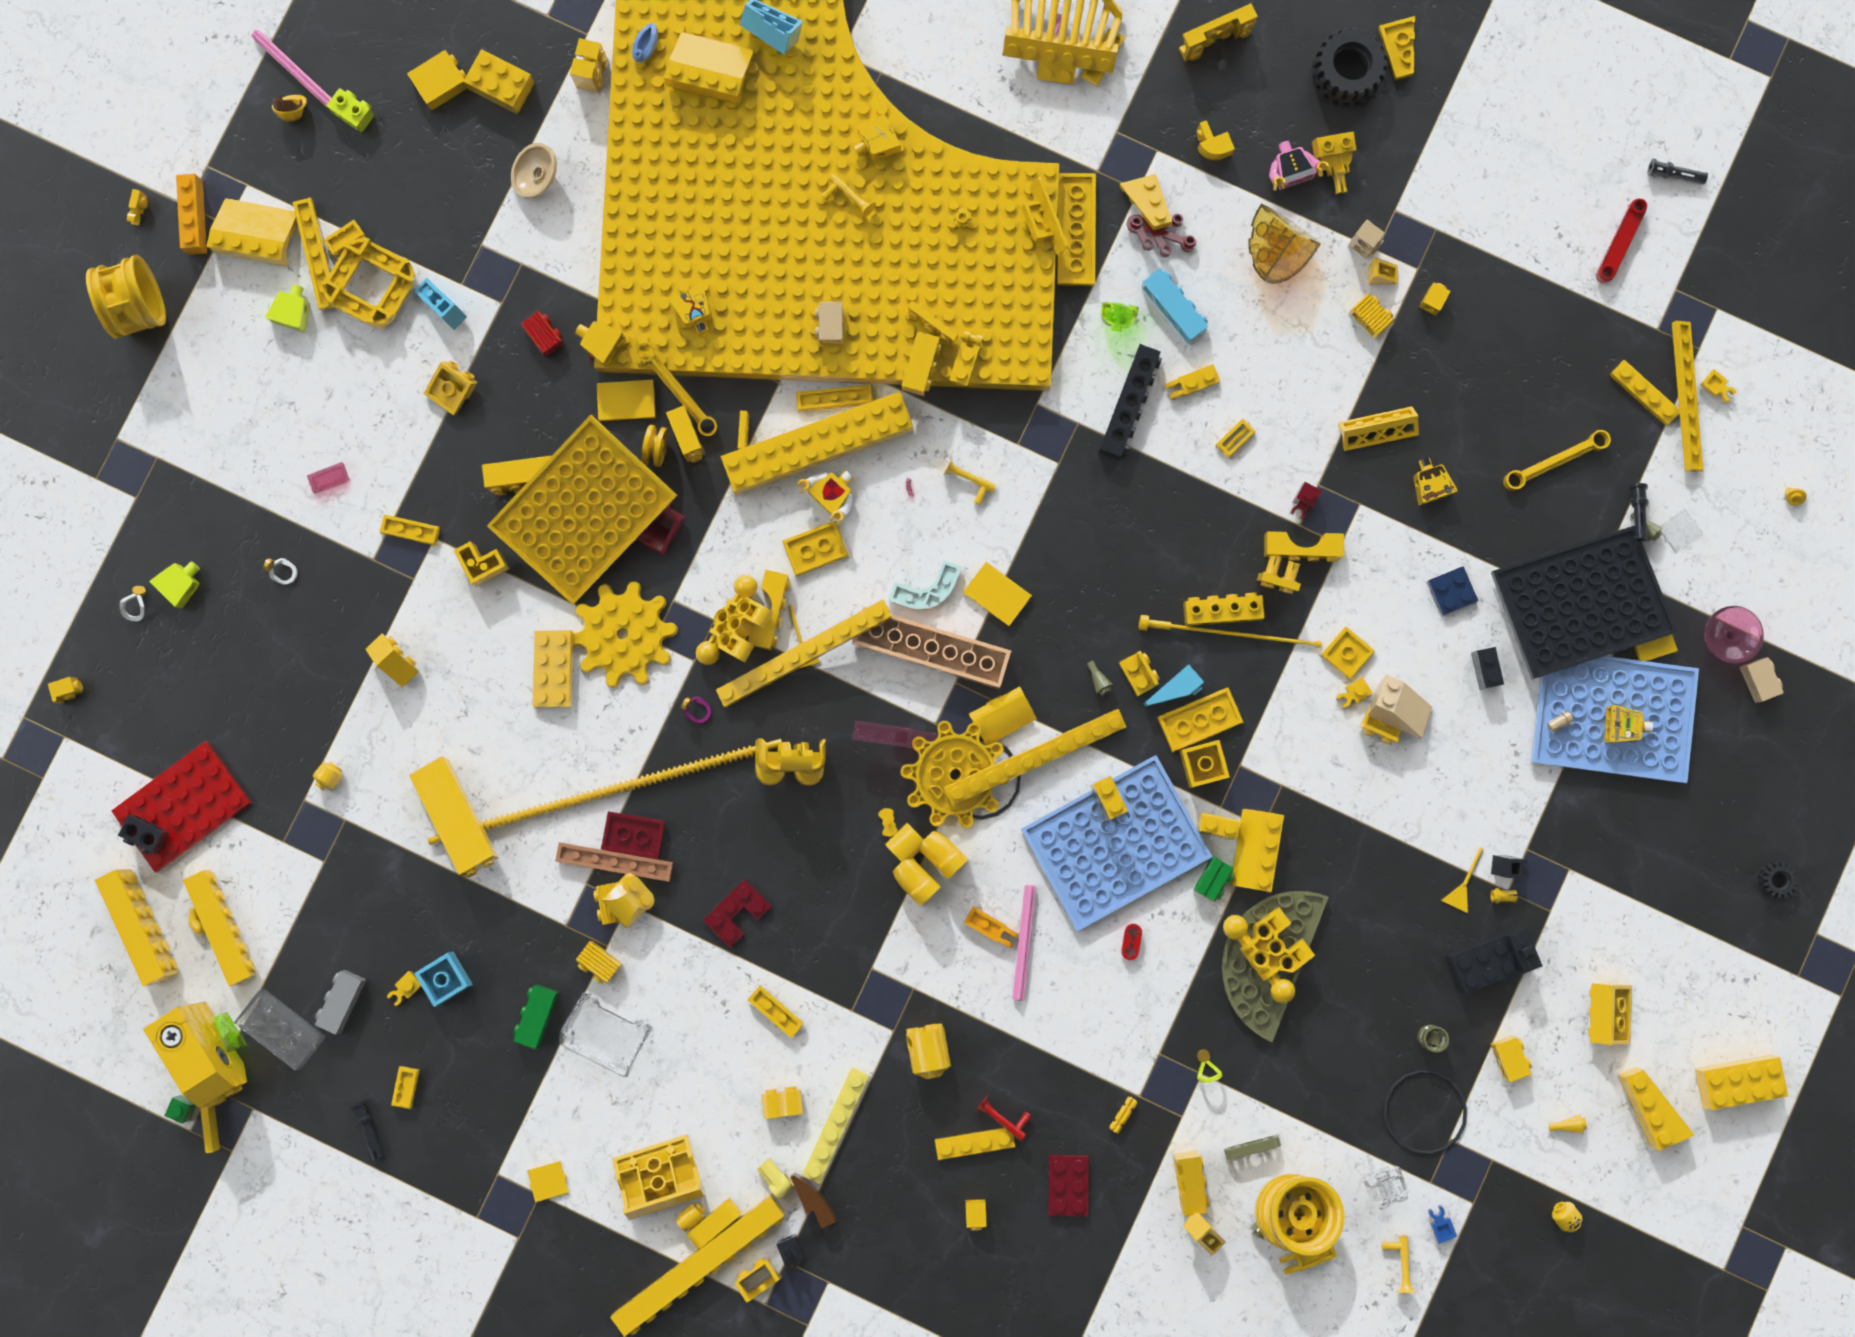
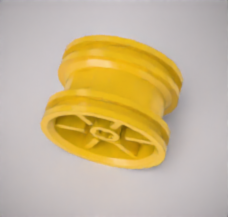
[1255,1174,1345,1256]

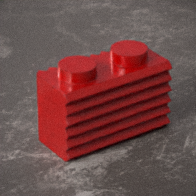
[520,311,563,357]

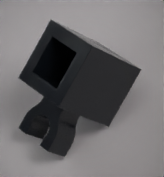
[1491,855,1528,878]
[776,1233,805,1267]

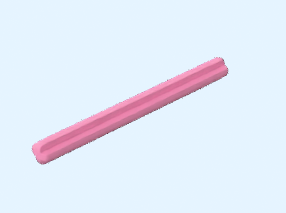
[251,30,332,107]
[1012,885,1036,1001]

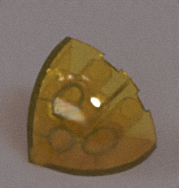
[1248,203,1321,284]

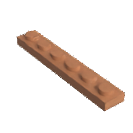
[555,842,674,882]

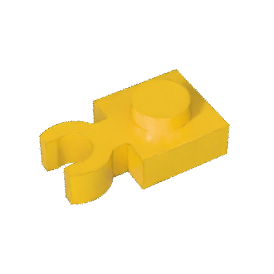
[127,189,148,226]
[1699,369,1737,403]
[1336,677,1373,708]
[387,971,422,1006]

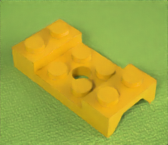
[1179,4,1258,62]

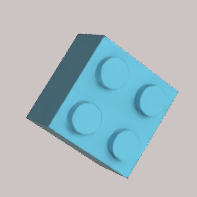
[414,952,473,1007]

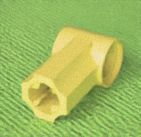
[757,1158,794,1200]

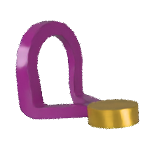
[681,696,712,724]

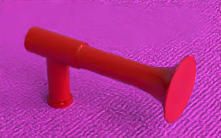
[975,1095,1031,1141]

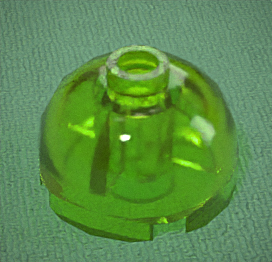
[1100,302,1139,332]

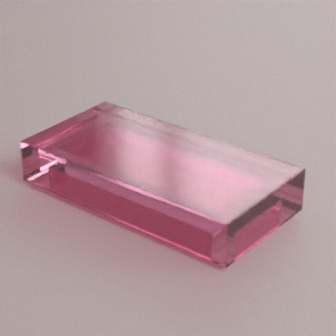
[307,462,350,494]

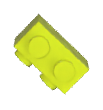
[326,88,375,133]

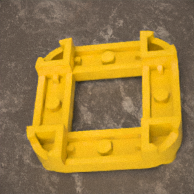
[322,237,416,328]

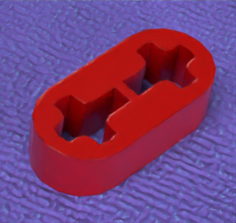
[1121,923,1142,960]

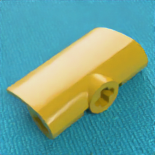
[969,686,1037,746]

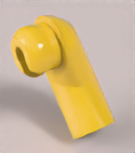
[188,909,206,935]

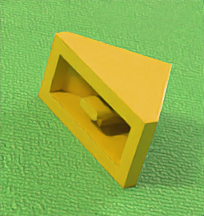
[1368,258,1398,285]

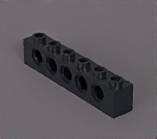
[1099,344,1162,460]

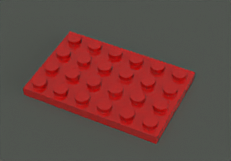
[111,741,252,873]

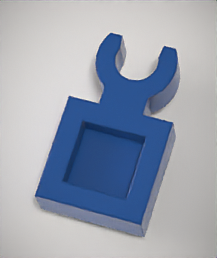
[1428,1205,1457,1244]

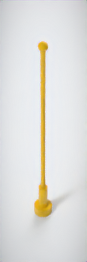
[1139,615,1322,648]

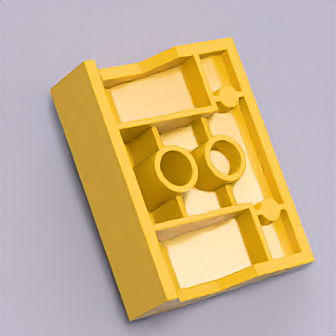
[664,32,754,105]
[206,198,297,267]
[612,1134,705,1220]

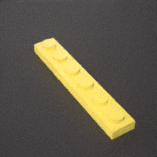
[802,1067,869,1184]

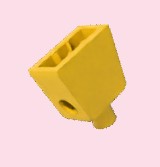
[575,322,625,367]

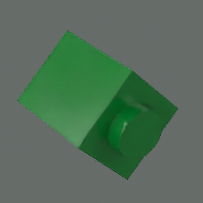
[164,1095,197,1124]

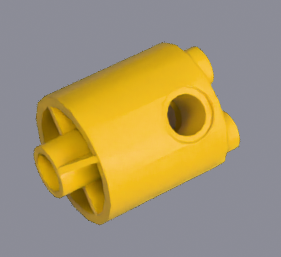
[906,1023,951,1079]

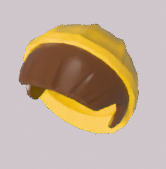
[272,95,307,122]

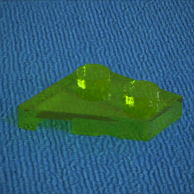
[214,1012,247,1052]

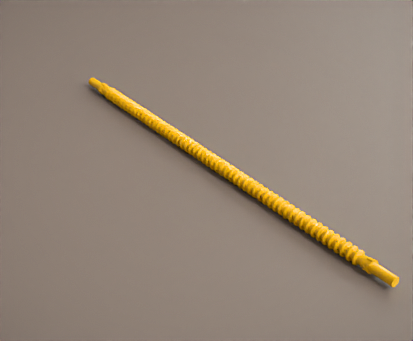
[428,739,782,845]

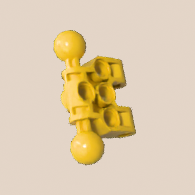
[696,574,774,665]
[1223,907,1315,1004]

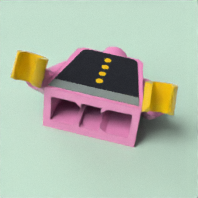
[1269,141,1329,190]

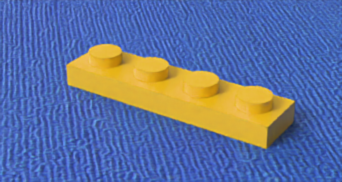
[1610,360,1680,426]
[935,1127,1015,1160]

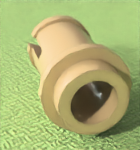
[1547,711,1574,733]

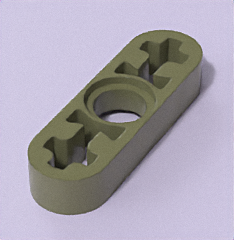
[1224,1135,1281,1160]

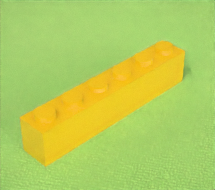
[183,870,256,986]

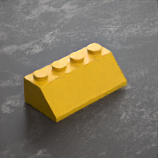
[1230,809,1284,892]

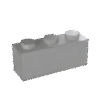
[315,970,366,1035]

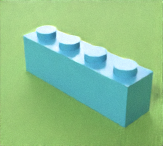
[1141,268,1208,344]

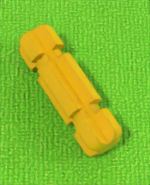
[1110,1097,1137,1134]

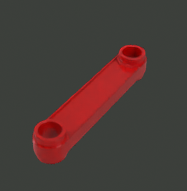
[1596,198,1648,283]

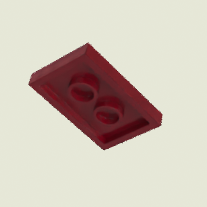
[601,811,666,859]
[1048,1155,1088,1216]

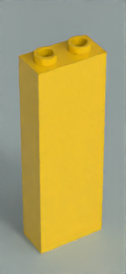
[409,756,499,878]

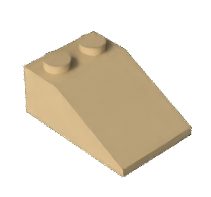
[1368,674,1432,739]

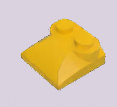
[601,873,654,928]

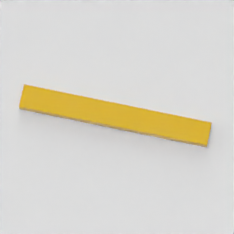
[1672,321,1704,472]

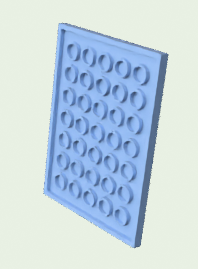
[1531,656,1699,783]
[1021,755,1213,931]

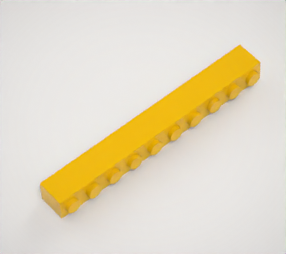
[610,1194,785,1337]

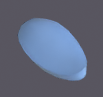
[632,23,658,62]

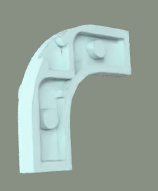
[888,560,962,610]

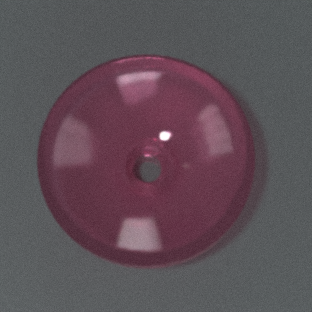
[1704,606,1764,663]

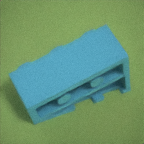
[740,0,803,54]

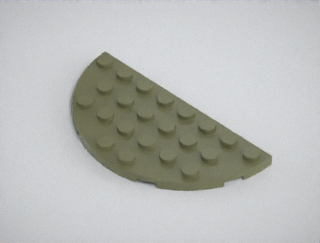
[1222,891,1329,1042]

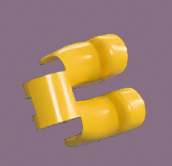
[755,738,826,786]
[885,823,968,907]

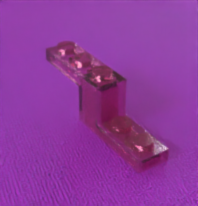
[853,720,938,750]

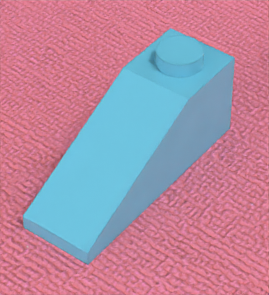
[414,278,467,330]
[1144,665,1204,707]

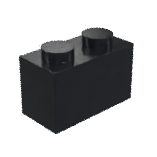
[1471,647,1504,690]

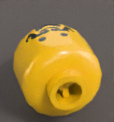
[1552,1202,1582,1232]

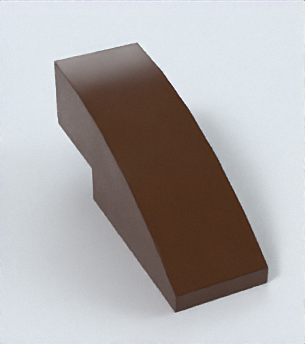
[790,1172,837,1229]

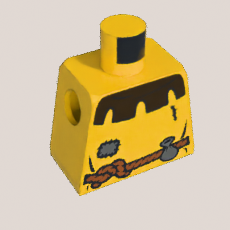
[1413,457,1457,506]

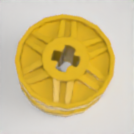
[641,425,669,467]

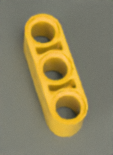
[686,1197,742,1250]

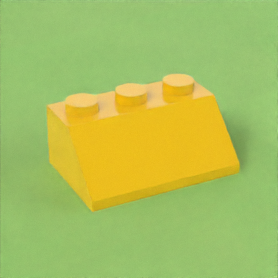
[1588,983,1632,1045]

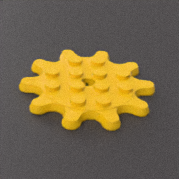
[573,581,678,688]
[900,721,1010,828]

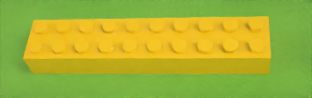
[721,391,914,495]

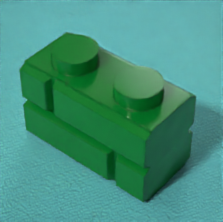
[1193,856,1234,902]

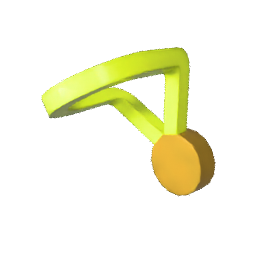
[1197,1049,1222,1083]

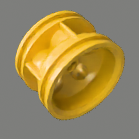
[86,255,166,339]

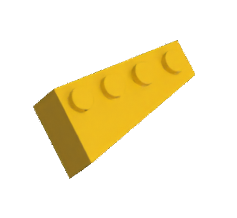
[1618,1067,1695,1151]

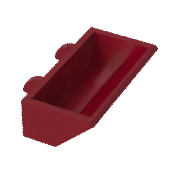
[635,499,686,555]

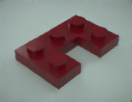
[703,879,772,948]

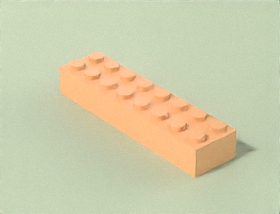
[852,606,1011,689]

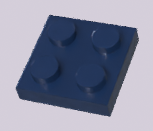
[1427,566,1479,616]

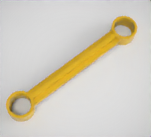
[636,342,717,436]
[1503,430,1611,491]

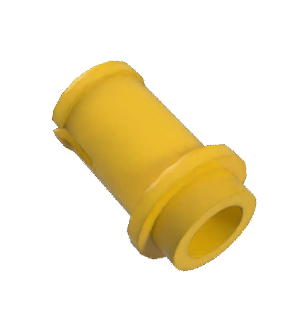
[1490,888,1517,904]

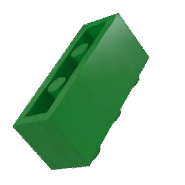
[513,984,559,1049]

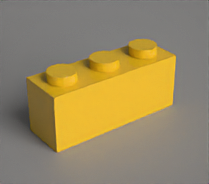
[902,331,942,396]

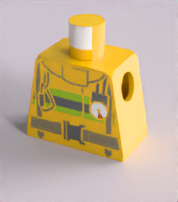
[1604,705,1653,743]

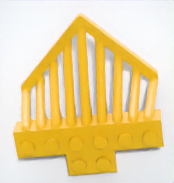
[1002,0,1123,85]

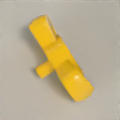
[878,808,898,837]

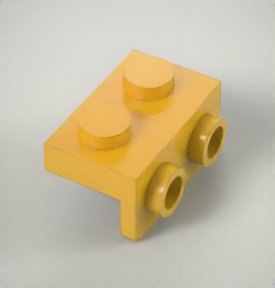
[1359,706,1402,745]

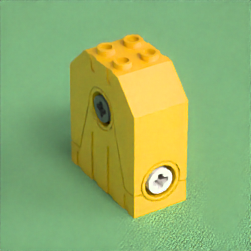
[143,1001,247,1109]

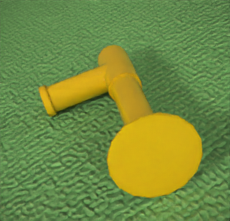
[821,173,876,218]
[943,457,996,505]
[1381,1235,1417,1293]

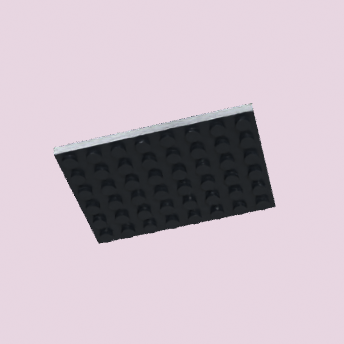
[1491,525,1678,680]

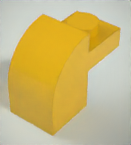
[1196,120,1235,161]

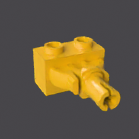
[1312,131,1356,194]

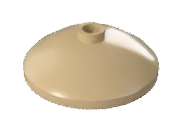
[511,143,557,198]

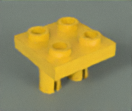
[1257,555,1301,594]

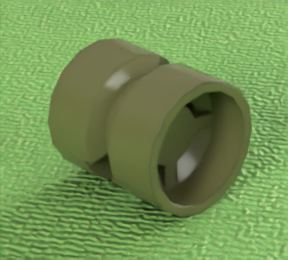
[1417,1024,1449,1052]

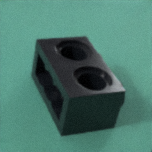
[118,815,170,855]

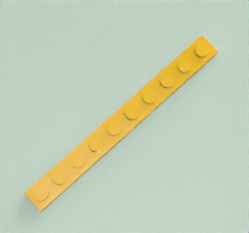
[716,599,893,707]
[943,709,1126,806]

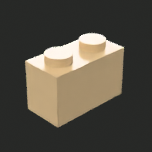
[815,302,843,344]
[1739,657,1784,703]

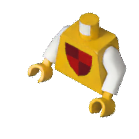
[796,471,854,525]

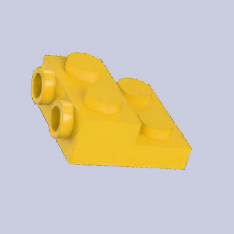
[423,361,478,415]

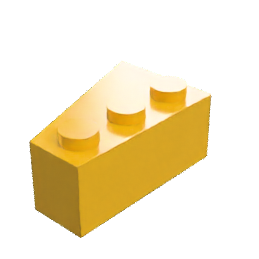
[1173,1151,1210,1216]

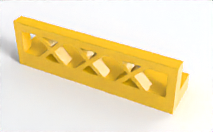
[1338,407,1419,451]

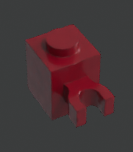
[1290,481,1322,520]

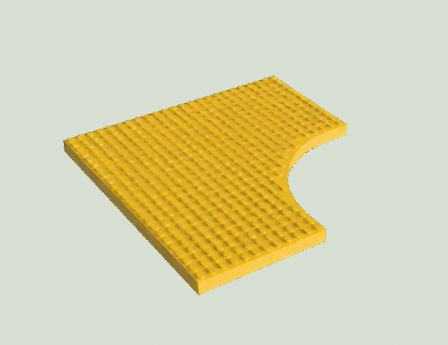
[594,0,1059,391]

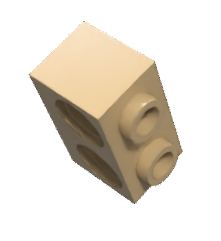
[1348,220,1385,259]

